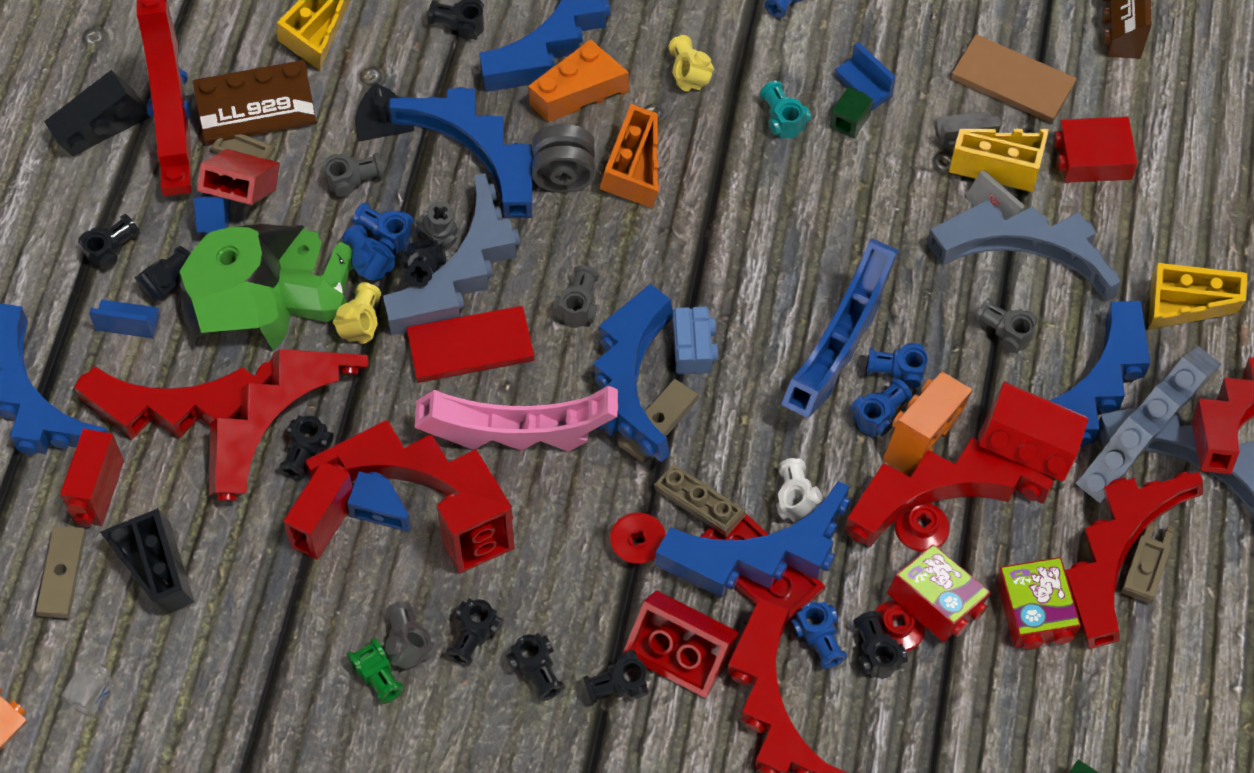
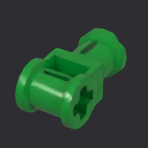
[346,637,405,704]

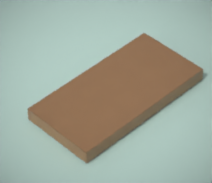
[951,34,1077,124]

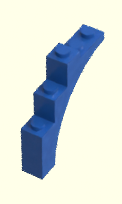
[479,0,611,92]
[390,87,533,218]
[781,238,899,418]
[593,284,673,462]
[1050,301,1150,446]
[0,303,108,455]
[655,481,851,598]

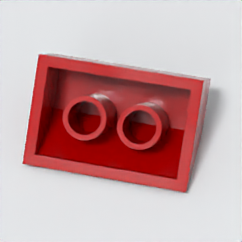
[978,381,1088,482]
[436,491,515,574]
[623,590,740,698]

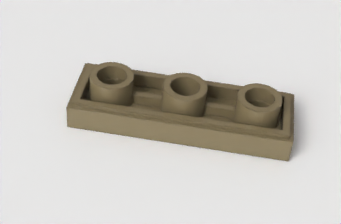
[618,379,699,462]
[654,464,746,537]
[36,526,86,618]

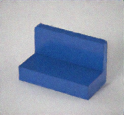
[834,42,895,111]
[89,299,160,339]

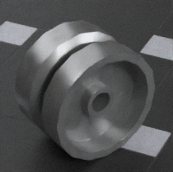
[532,124,595,192]

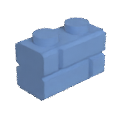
[673,307,718,374]

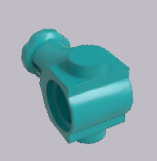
[759,80,811,139]

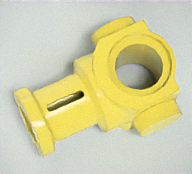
[668,35,715,92]
[333,282,381,344]

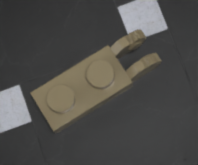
[1121,520,1175,604]

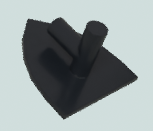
[356,83,415,142]

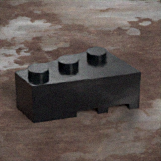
[44,70,152,156]
[100,508,195,614]

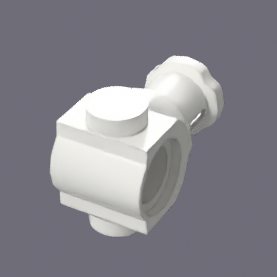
[776,458,823,523]

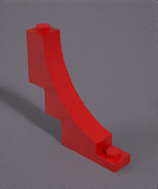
[137,0,192,196]
[209,349,368,502]
[74,358,272,441]
[305,420,513,520]
[844,437,1054,547]

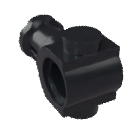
[428,0,484,40]
[78,214,140,271]
[402,240,446,287]
[134,246,191,301]
[279,415,334,480]
[445,598,504,666]
[853,611,908,679]
[505,633,565,701]
[583,650,649,704]

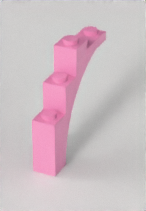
[415,385,618,452]

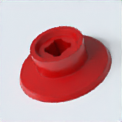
[894,503,950,552]
[610,513,666,564]
[874,600,926,652]

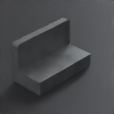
[935,111,1001,149]

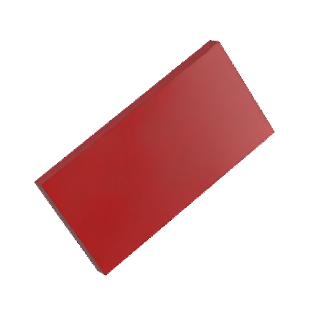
[407,305,535,383]
[700,513,825,627]

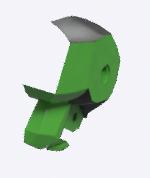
[179,224,354,351]

